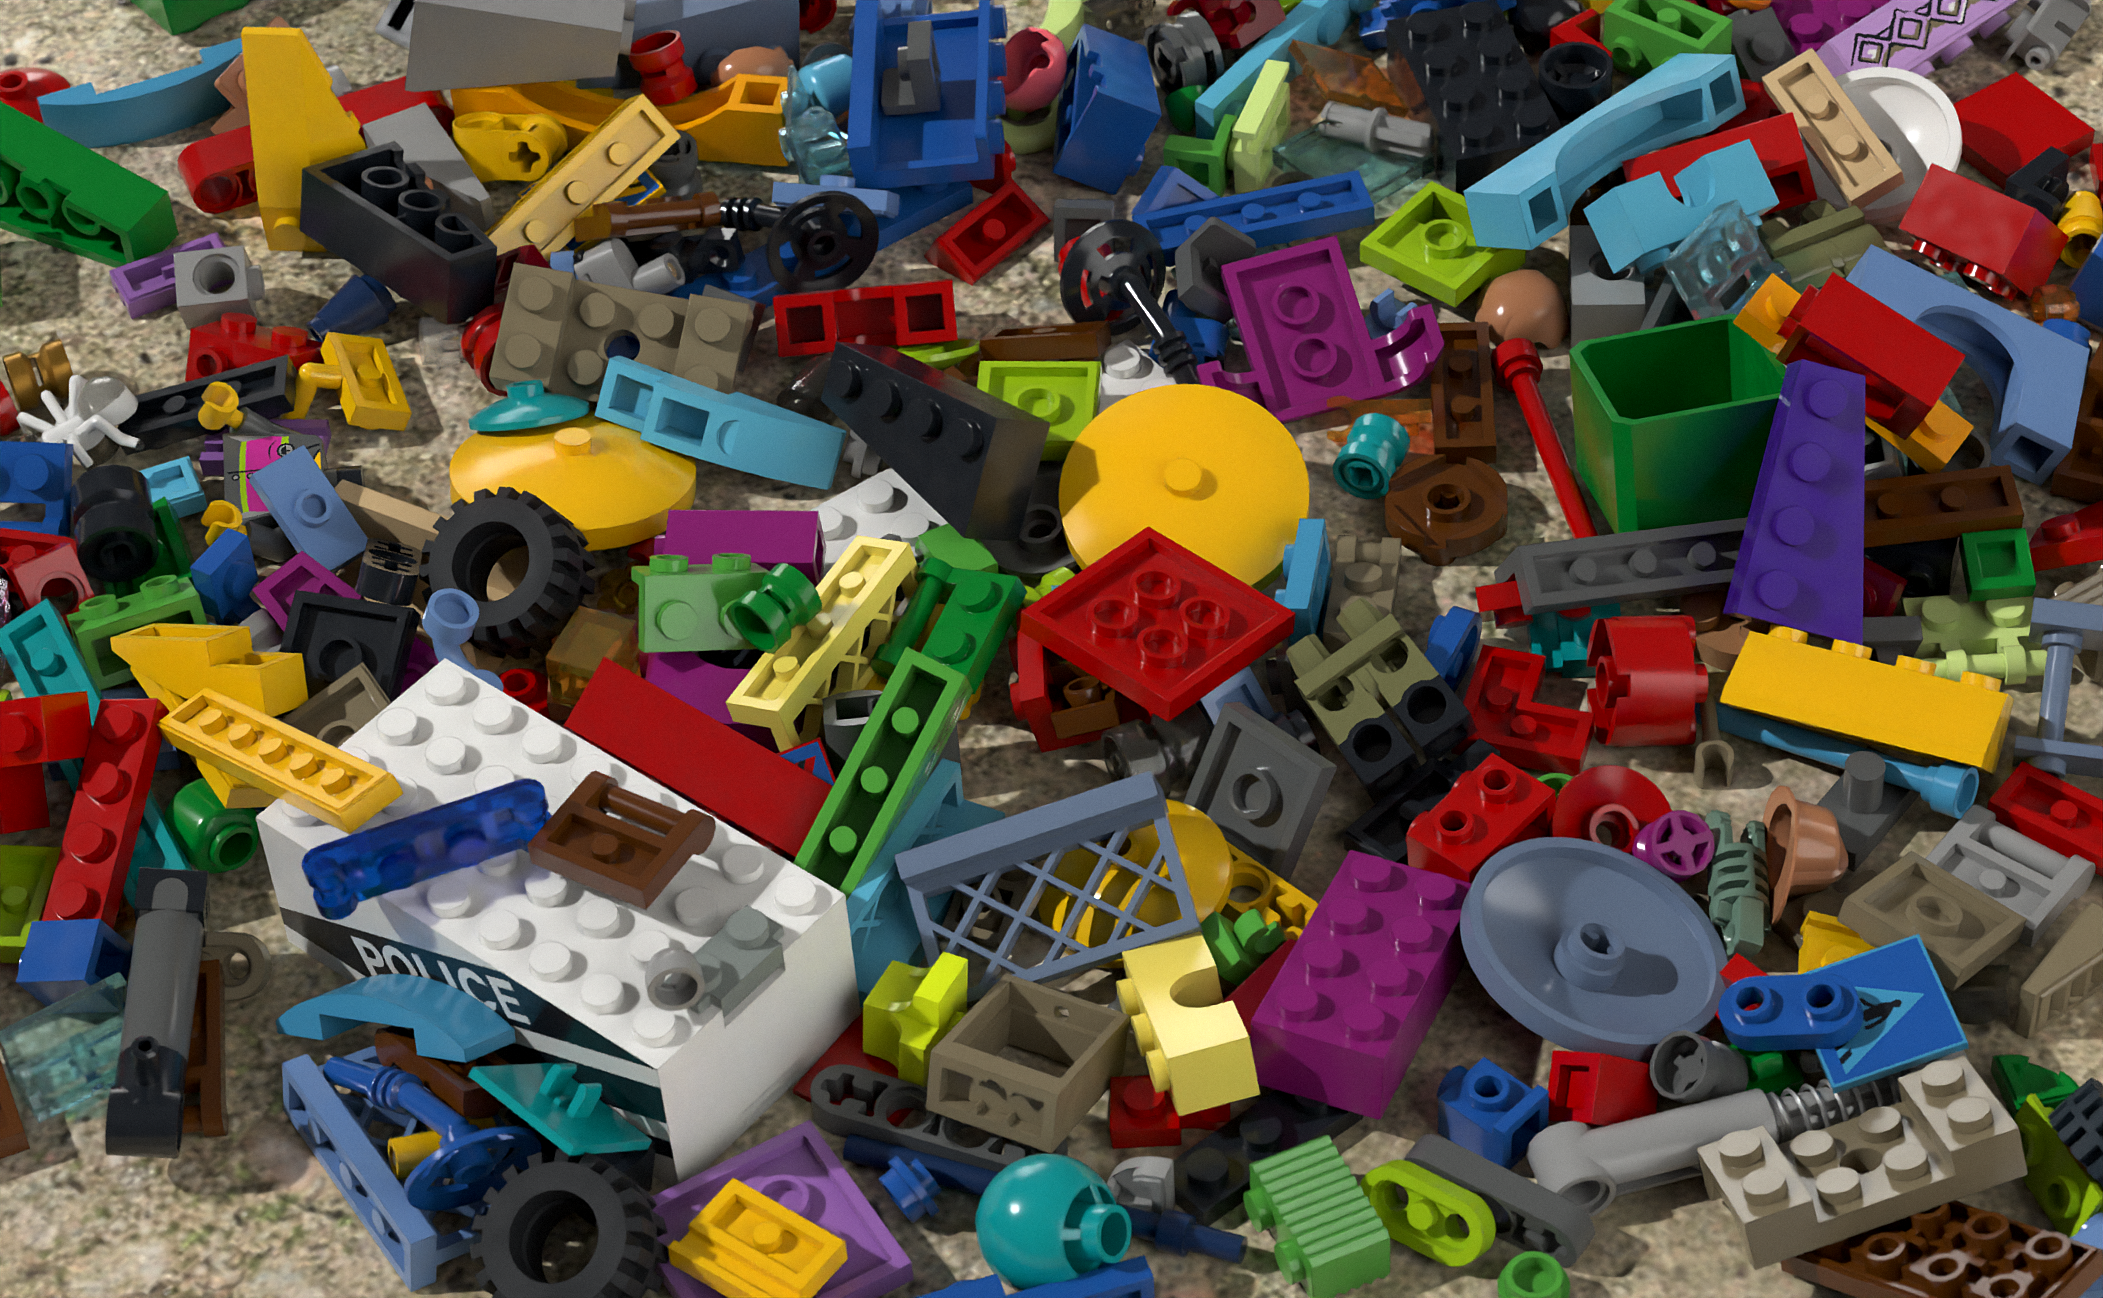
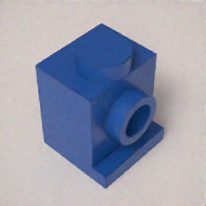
[1437,1057,1549,1170]

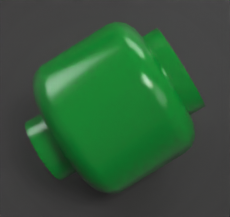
[164,778,260,875]

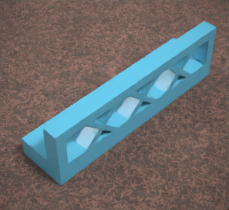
[846,758,1005,1008]

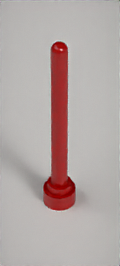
[1490,338,1599,539]

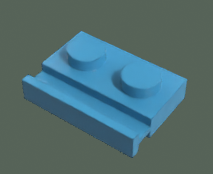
[1275,518,1332,646]

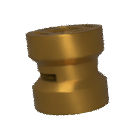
[2,339,73,412]

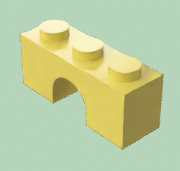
[1116,931,1260,1116]

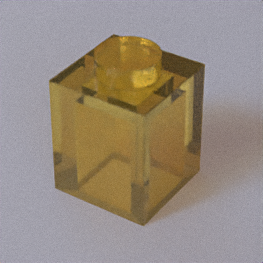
[545,606,640,708]

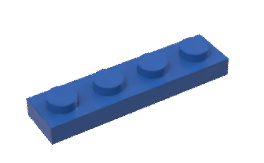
[1132,170,1375,270]

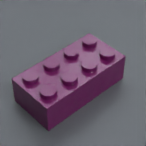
[1250,850,1472,1120]

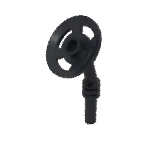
[718,191,879,294]
[1060,219,1200,384]

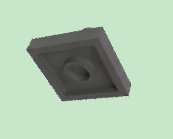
[1183,702,1338,882]

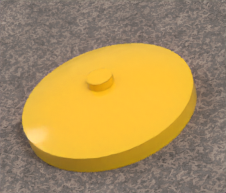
[1058,384,1310,592]
[449,410,696,551]

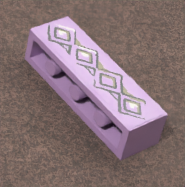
[1816,0,2019,78]

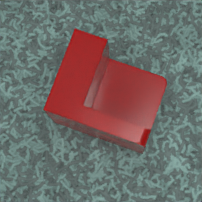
[1547,1050,1658,1127]

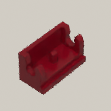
[1166,0,1287,50]

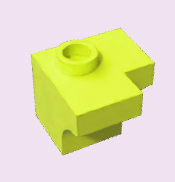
[863,951,968,1087]

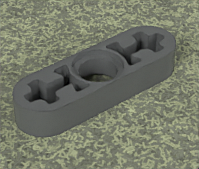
[1402,1134,1596,1267]

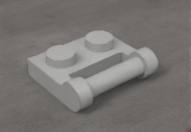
[1925,804,2096,948]

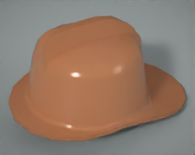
[1762,785,1848,926]

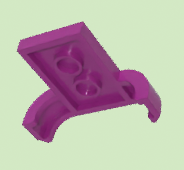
[1196,235,1444,424]

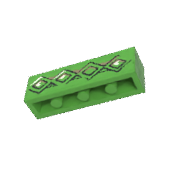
[793,646,973,901]

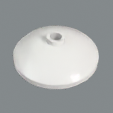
[1802,67,1962,225]

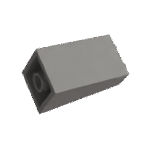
[405,0,636,92]

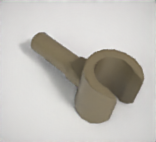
[1694,695,1735,788]

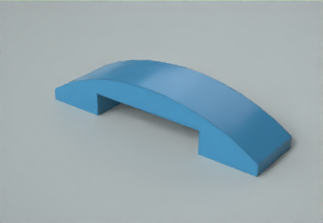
[37,38,243,148]
[275,974,516,1063]

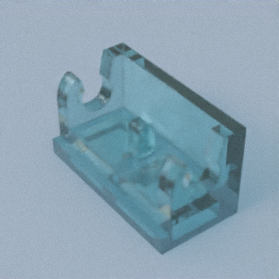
[0,972,128,1123]

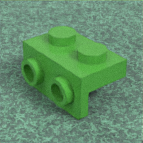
[631,553,769,653]

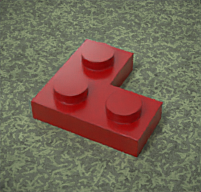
[1452,644,1595,776]

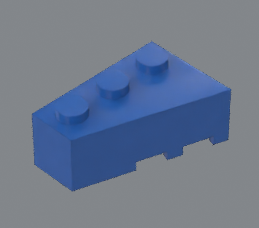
[1052,23,1162,195]

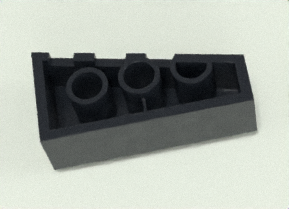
[300,141,497,325]

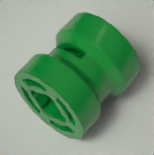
[731,563,822,653]

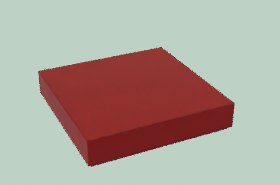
[1953,72,2095,191]

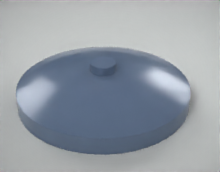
[1460,837,1728,1062]

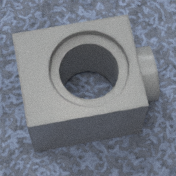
[173,245,265,329]

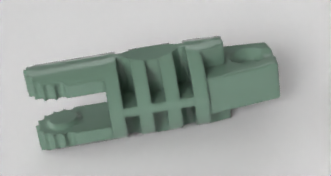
[1705,810,1771,962]

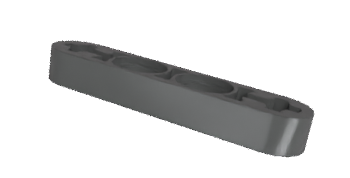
[810,1064,1068,1172]

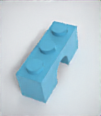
[1583,139,1780,274]

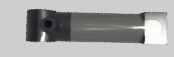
[105,867,210,1159]

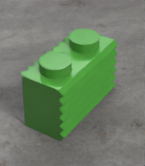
[1243,1135,1390,1298]

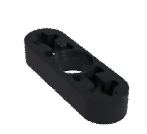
[355,538,422,606]

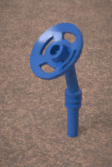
[323,1056,541,1211]

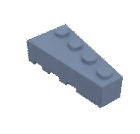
[576,0,800,90]

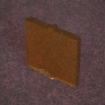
[1288,40,1410,118]

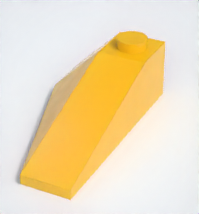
[241,27,368,252]

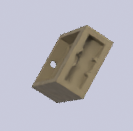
[926,973,1130,1154]

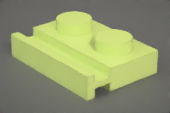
[1227,59,1291,195]

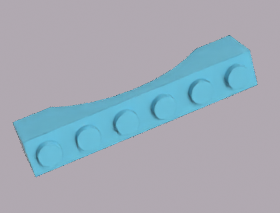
[1463,53,1746,250]

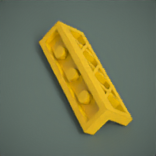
[484,93,681,262]

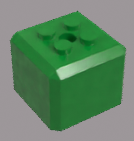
[1569,314,1786,534]

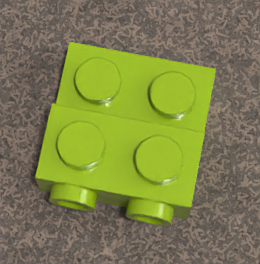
[1360,181,1526,308]

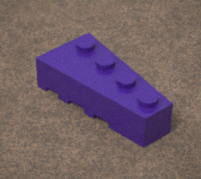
[1723,359,1866,646]

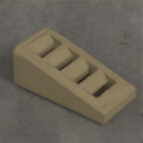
[2015,902,2103,1039]

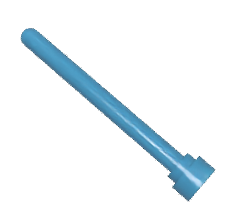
[1694,702,1979,819]

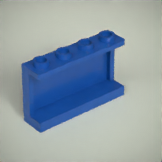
[847,0,1008,190]

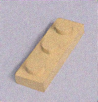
[1762,48,1905,209]

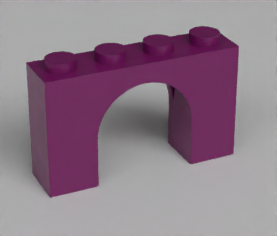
[639,510,826,754]

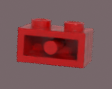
[1406,753,1556,883]

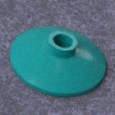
[468,380,590,431]

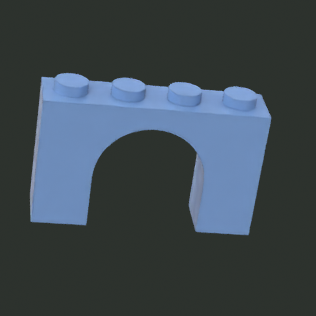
[1845,244,2090,486]

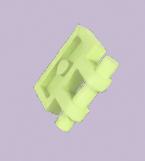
[1901,594,2047,685]

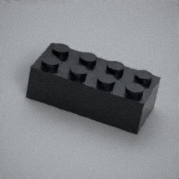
[1387,0,1563,196]

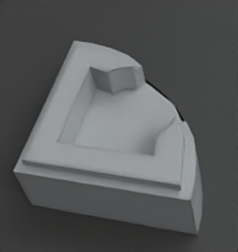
[1107,1156,1176,1214]

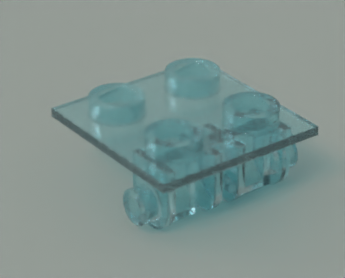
[779,65,856,188]

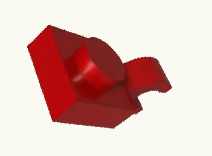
[1475,580,1592,629]
[1110,1075,1231,1149]

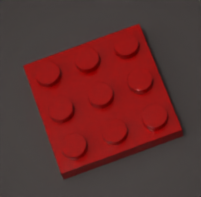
[1020,526,1296,722]

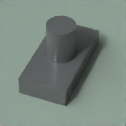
[1817,746,1921,872]

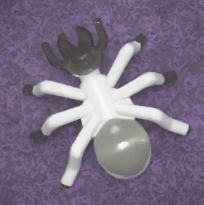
[7,375,145,471]

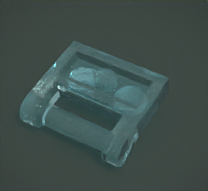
[1662,199,1791,320]

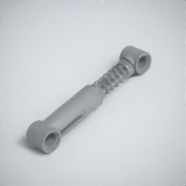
[1526,1050,1971,1217]

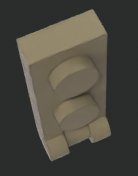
[1323,535,1402,654]

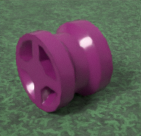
[1632,810,1715,884]

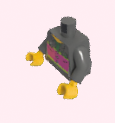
[198,381,365,562]

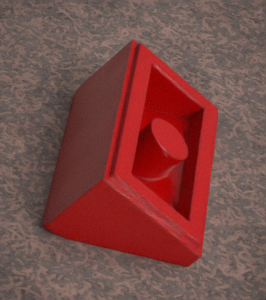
[924,179,1051,286]

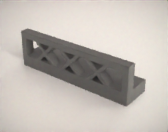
[1494,517,1748,615]

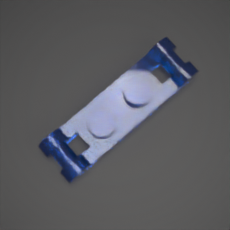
[302,778,552,920]

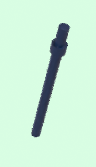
[843,1133,1248,1265]

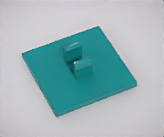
[469,1063,652,1156]

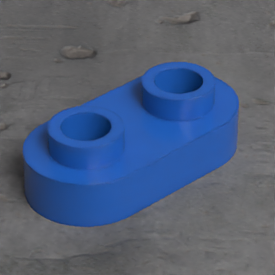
[1424,606,1482,693]
[1718,973,1863,1051]

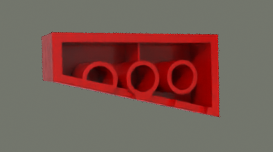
[563,656,833,863]

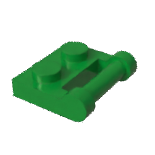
[870,557,1027,694]

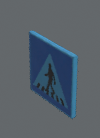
[1803,934,1969,1094]

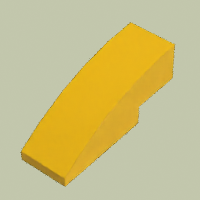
[110,623,309,717]

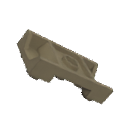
[489,262,754,407]
[1697,1055,2028,1270]

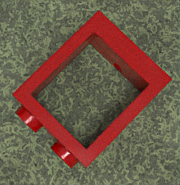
[1775,272,1966,441]

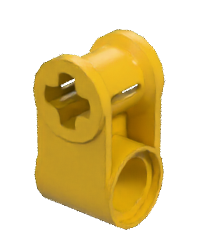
[452,111,568,183]

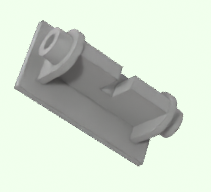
[1999,0,2092,71]

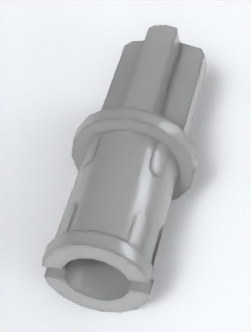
[1319,101,1435,158]

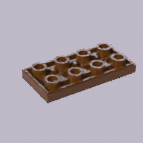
[1780,1171,2103,1298]

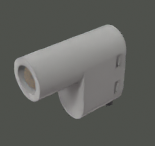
[572,237,685,295]

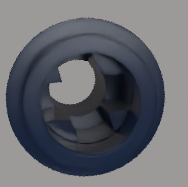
[306,274,397,342]

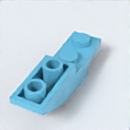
[594,355,847,490]

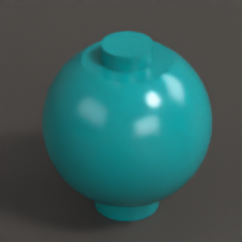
[975,1153,1131,1292]

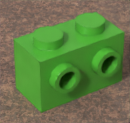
[1604,0,1733,79]
[66,575,208,690]

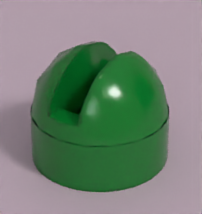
[1163,85,1207,133]

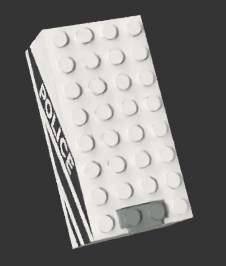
[256,658,861,1187]

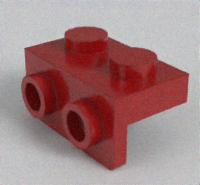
[185,313,325,382]

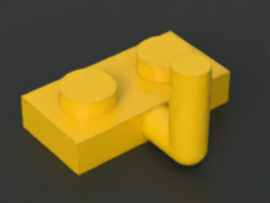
[280,332,412,431]

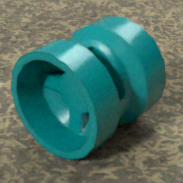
[1333,413,1410,500]

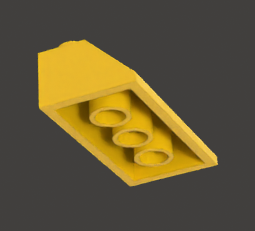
[1720,624,2015,776]

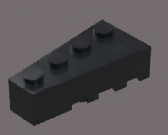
[821,341,1051,542]

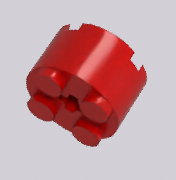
[1587,615,1709,747]

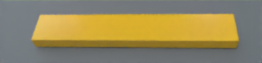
[157,687,404,834]

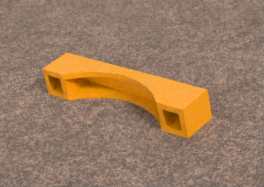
[450,73,800,167]

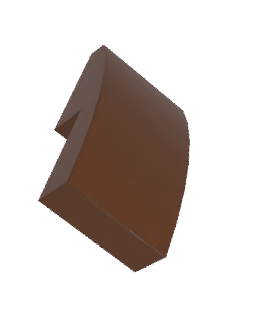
[1049,652,1123,739]

